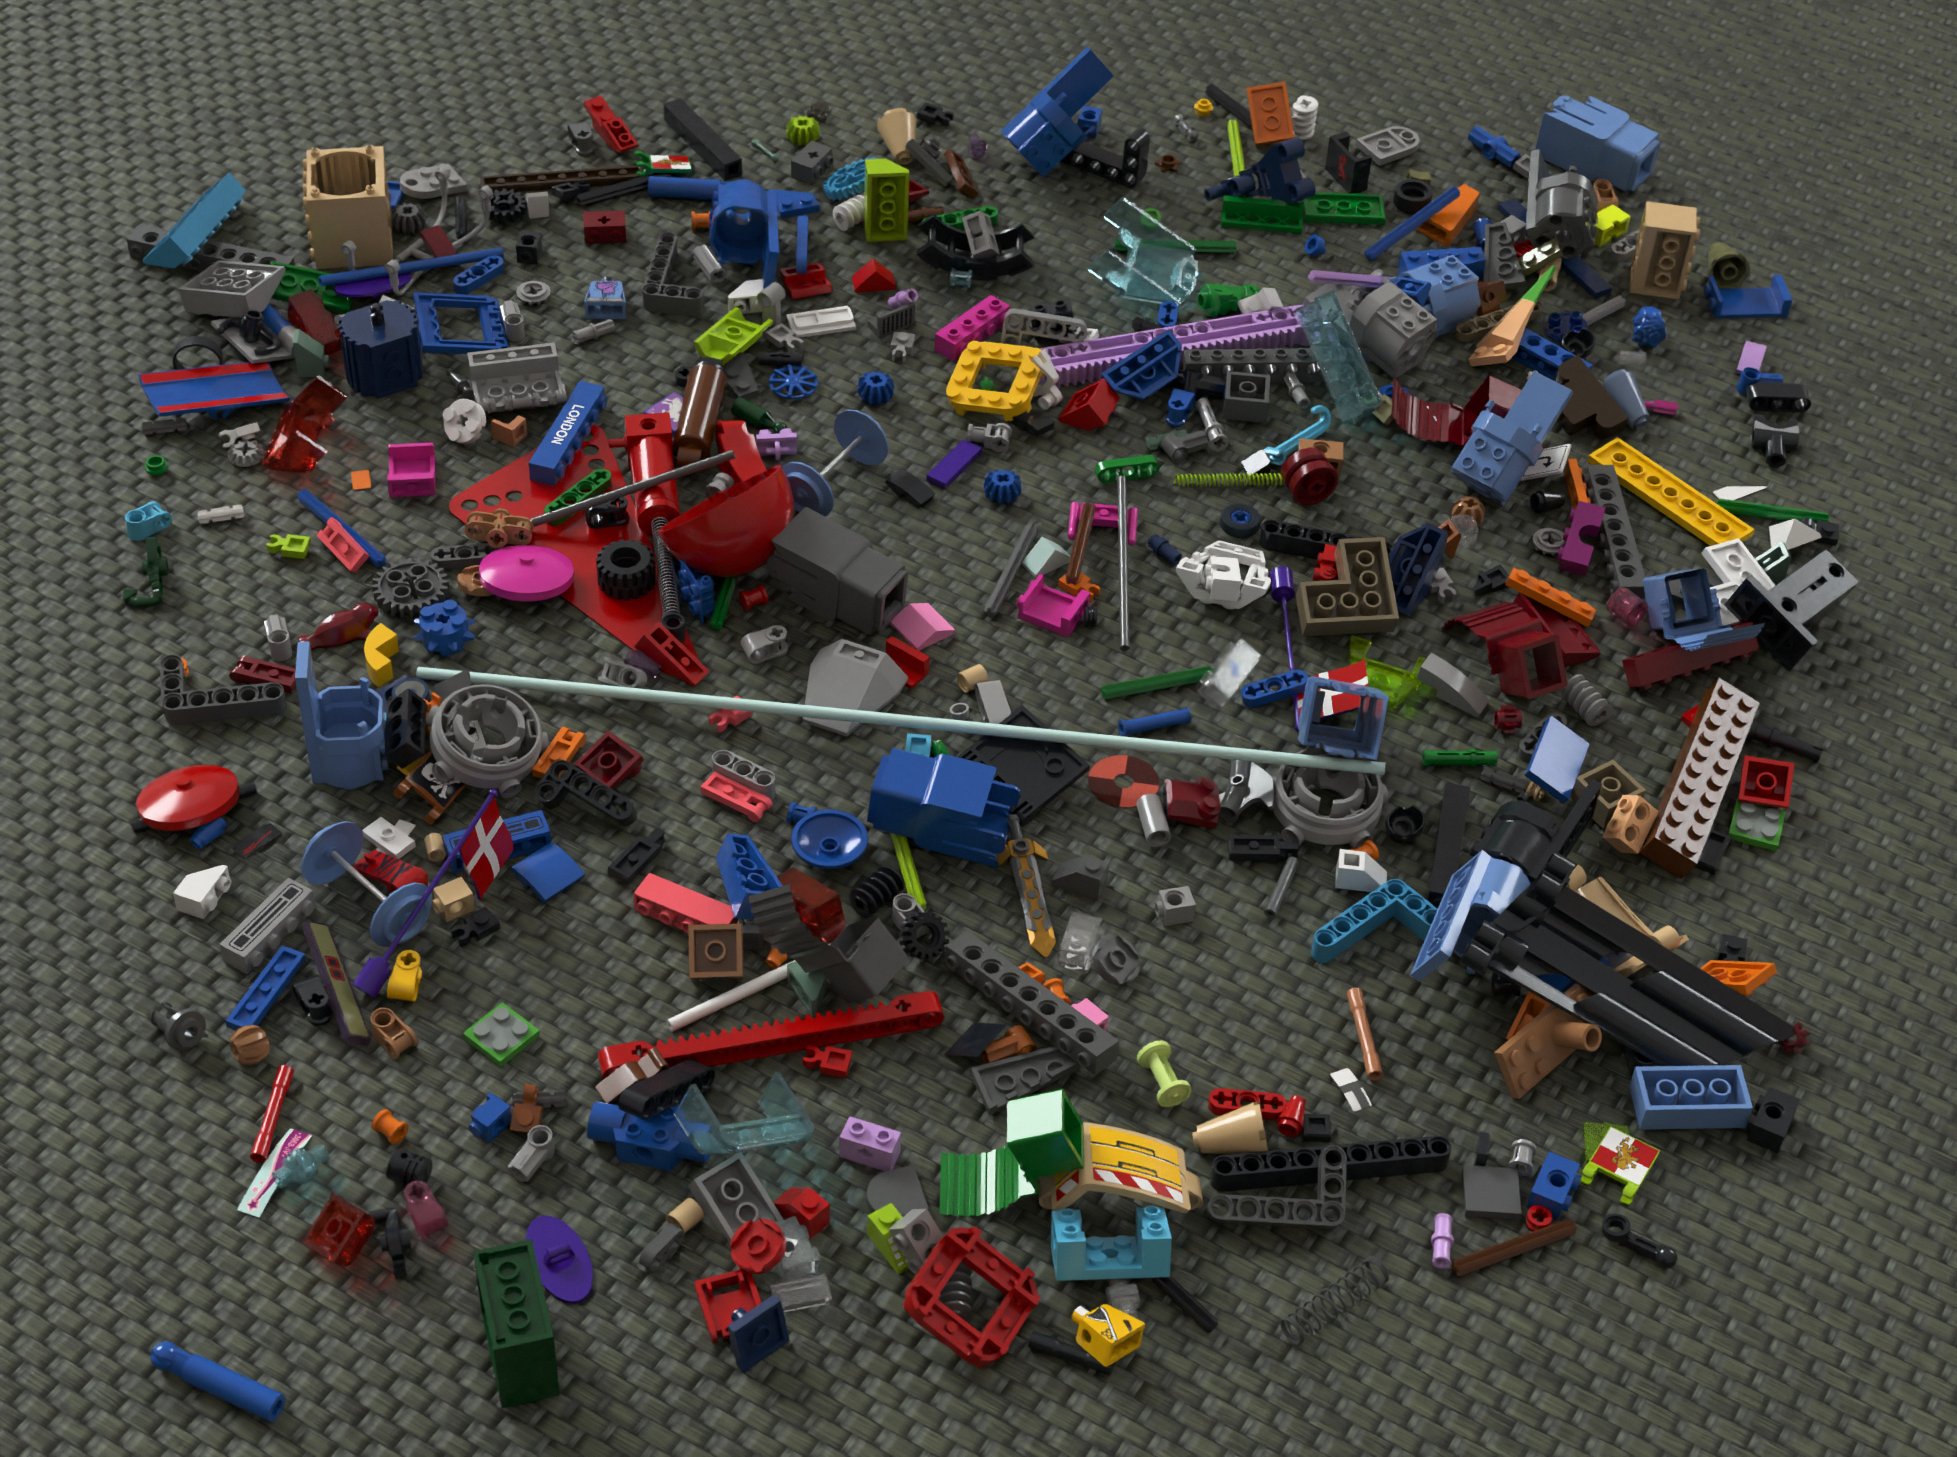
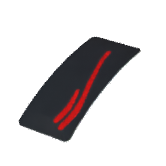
[232,823,282,859]

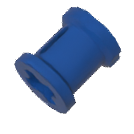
[787,802,817,824]

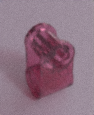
[404,1181,448,1238]

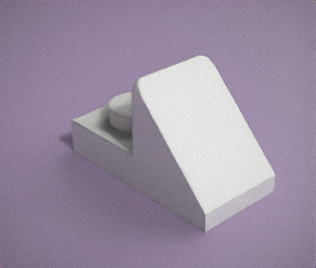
[525,192,549,218]
[1237,288,1283,314]

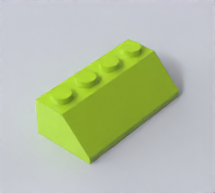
[864,159,909,242]

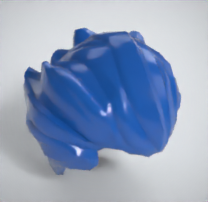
[1631,306,1667,348]

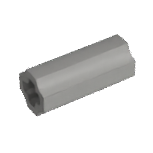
[693,244,726,283]

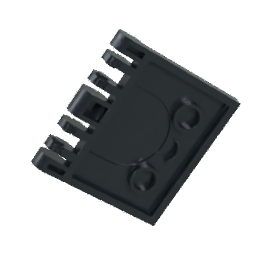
[958,705,1090,826]

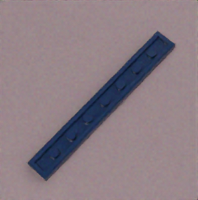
[1498,198,1612,299]

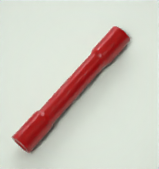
[250,1065,294,1163]

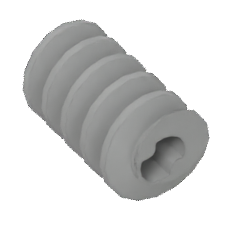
[1562,674,1613,726]

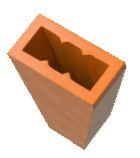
[1416,184,1480,247]

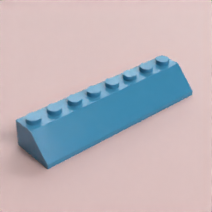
[142,173,246,269]

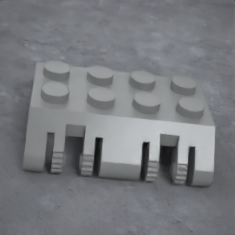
[467,342,567,414]

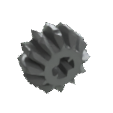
[391,202,426,235]

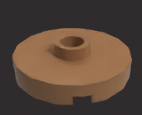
[457,565,493,596]

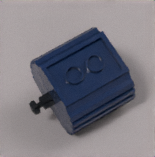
[338,300,423,399]

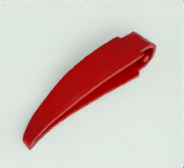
[715,420,767,485]

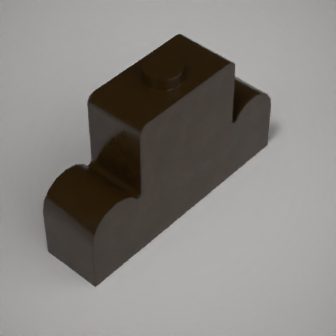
[1555,355,1628,439]

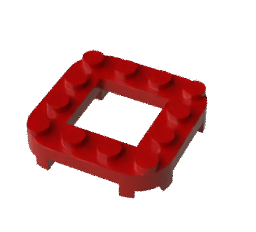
[903,1226,1040,1368]

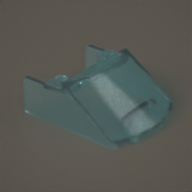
[1088,197,1198,305]

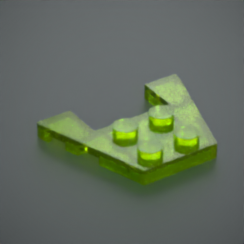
[1350,635,1426,708]

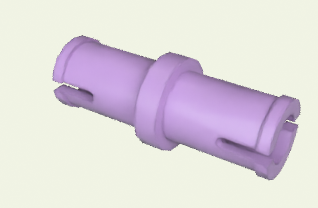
[888,288,918,310]
[1431,1213,1454,1269]

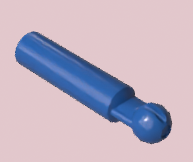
[648,176,729,200]
[150,1342,286,1422]

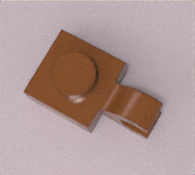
[510,1084,543,1134]

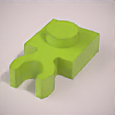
[266,534,311,559]

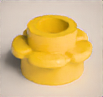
[1194,99,1213,117]

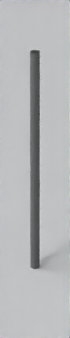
[522,450,735,527]
[1117,475,1130,651]

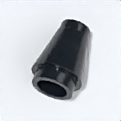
[1530,490,1565,513]

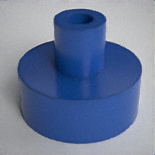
[1304,235,1326,257]

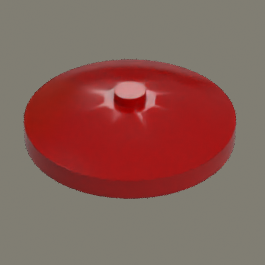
[136,765,240,831]

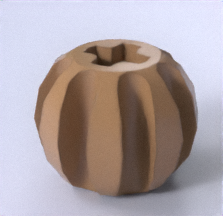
[1452,496,1486,530]
[230,1025,270,1065]

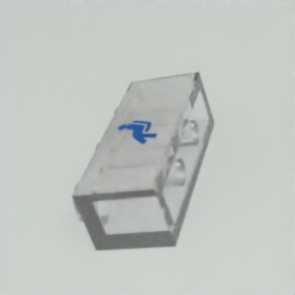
[1197,638,1262,710]

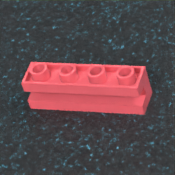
[634,873,738,933]

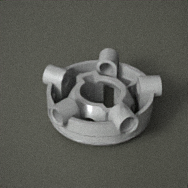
[425,684,548,798]
[1270,746,1389,850]

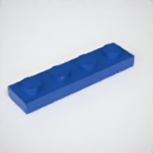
[225,945,306,1030]

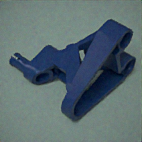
[1204,137,1316,203]

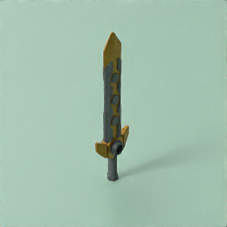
[997,814,1056,958]

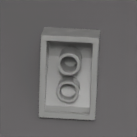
[688,1151,785,1243]

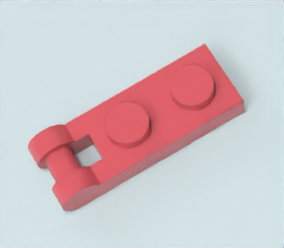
[317,517,370,573]
[701,771,773,822]

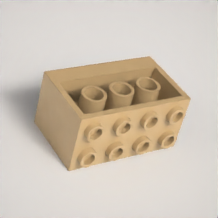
[1630,201,1700,299]

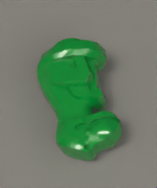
[1197,283,1260,317]

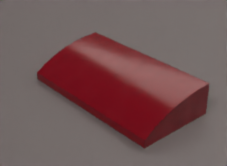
[1513,592,1601,667]

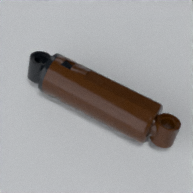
[673,356,728,472]

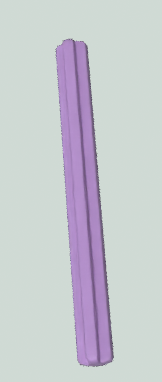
[1308,270,1391,288]

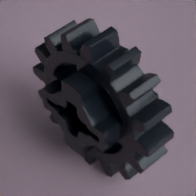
[482,189,527,223]

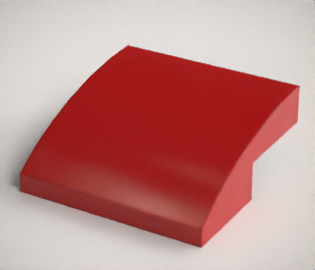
[779,262,832,299]

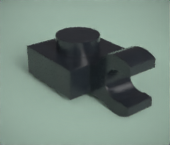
[1802,518,1840,546]

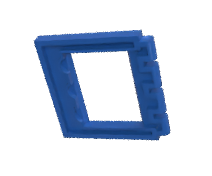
[413,292,508,354]

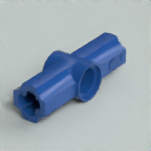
[1468,126,1522,170]

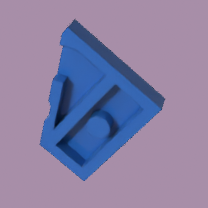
[768,189,819,219]

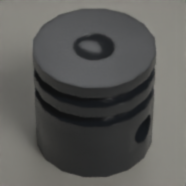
[386,1148,433,1191]

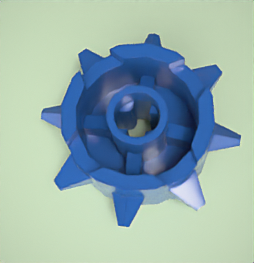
[412,600,476,656]

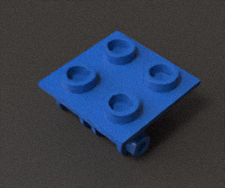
[678,560,714,624]

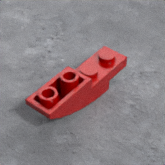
[584,95,638,153]

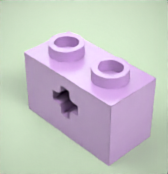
[839,1116,901,1171]

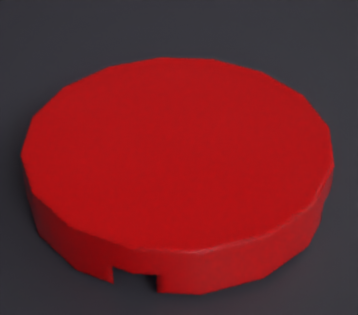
[730,1218,787,1274]

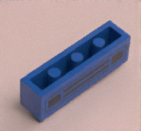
[443,810,551,874]

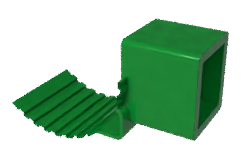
[940,1089,1084,1217]

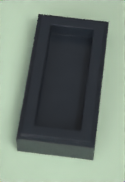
[1695,829,1732,875]

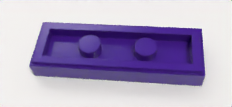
[926,439,982,489]

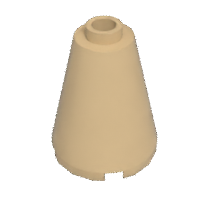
[877,108,917,165]
[1192,1102,1268,1155]

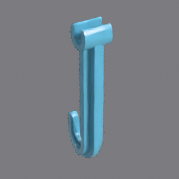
[1264,405,1331,466]

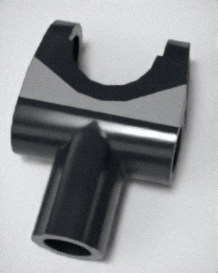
[1751,414,1799,468]

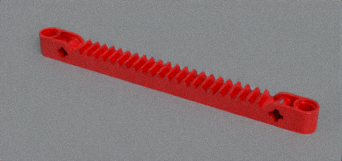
[598,991,945,1080]

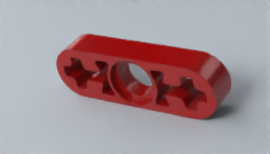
[1208,1088,1287,1121]

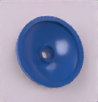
[792,809,868,869]

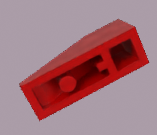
[634,621,710,687]

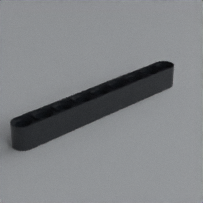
[1210,1136,1452,1192]

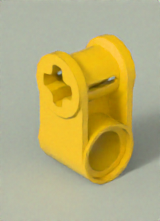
[387,950,422,1002]

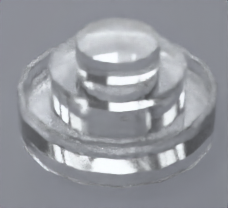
[1450,514,1479,548]

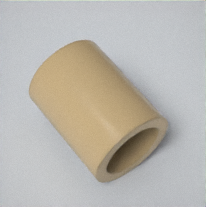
[424,833,446,862]

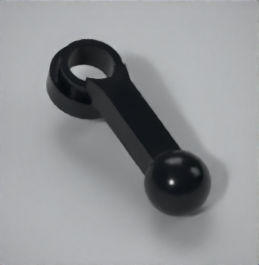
[1602,1214,1678,1269]

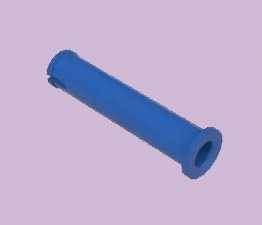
[1118,708,1192,737]

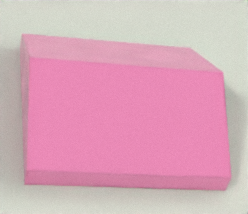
[890,603,955,651]

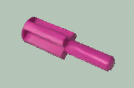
[1644,400,1678,415]

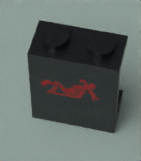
[1325,132,1372,194]

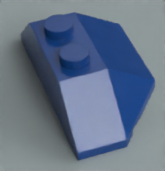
[1101,329,1182,400]

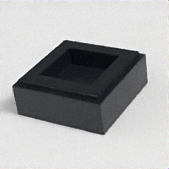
[1302,1114,1332,1142]
[1474,1131,1491,1166]

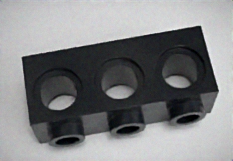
[385,688,426,769]

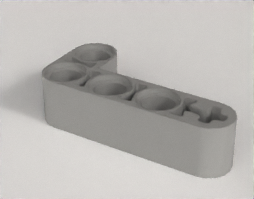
[1001,309,1087,346]

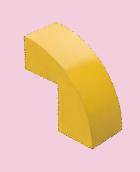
[364,623,399,688]

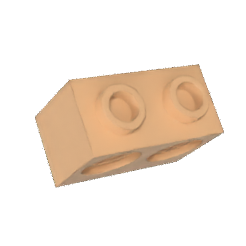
[1602,795,1659,854]

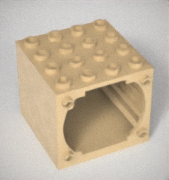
[303,145,393,269]

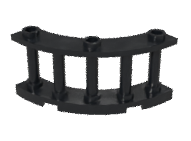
[916,214,1034,280]

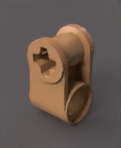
[1593,179,1618,212]
[371,1008,418,1059]

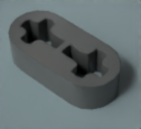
[639,1223,685,1272]

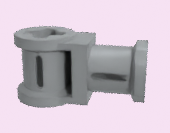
[967,423,1012,452]

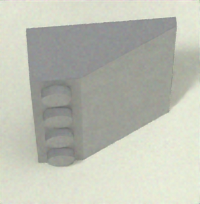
[178,260,286,318]

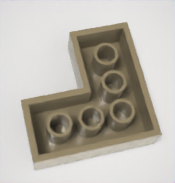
[1296,537,1399,637]

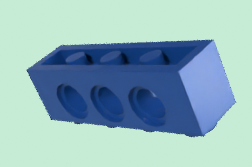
[1512,328,1593,381]

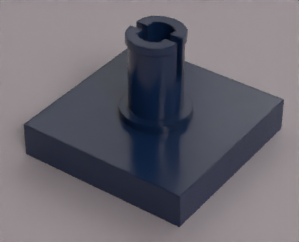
[727,1295,790,1372]

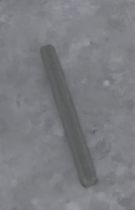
[984,522,1038,618]

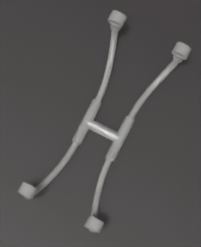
[341,167,493,296]

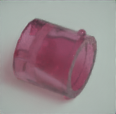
[1606,587,1648,627]

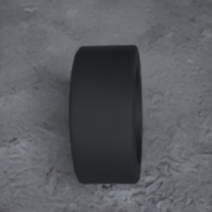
[1393,179,1433,214]

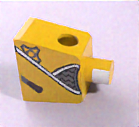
[1071,1304,1145,1367]

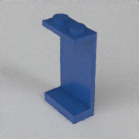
[1704,275,1792,318]

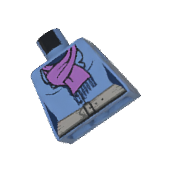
[584,276,626,319]

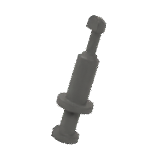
[446,368,474,399]

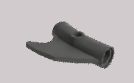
[1219,760,1276,822]

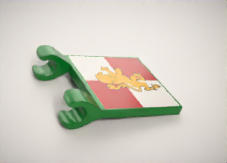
[634,151,692,177]

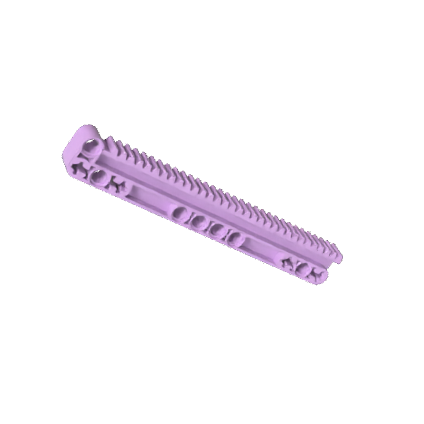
[1038,305,1319,388]

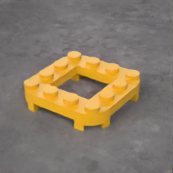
[946,341,1045,421]

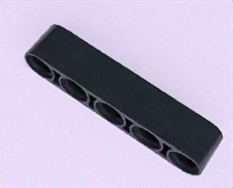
[618,1059,715,1120]

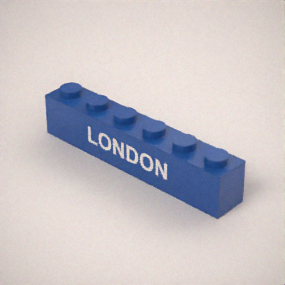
[529,381,607,486]

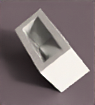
[1204,556,1241,602]

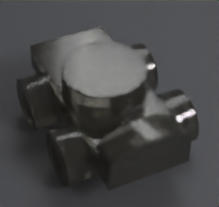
[806,100,831,121]

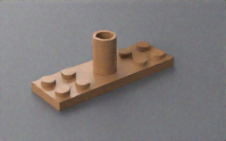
[1494,983,1602,1099]

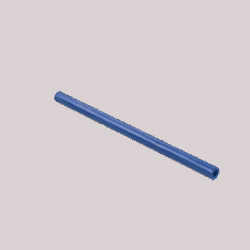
[318,248,504,287]

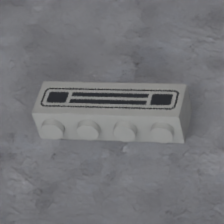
[219,878,316,974]

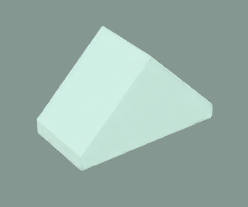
[1022,537,1071,578]

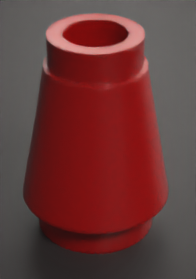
[1277,1095,1306,1137]

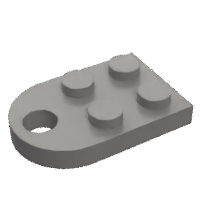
[1356,126,1419,166]
[400,164,467,199]

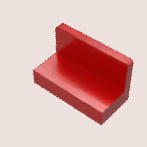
[886,636,930,689]

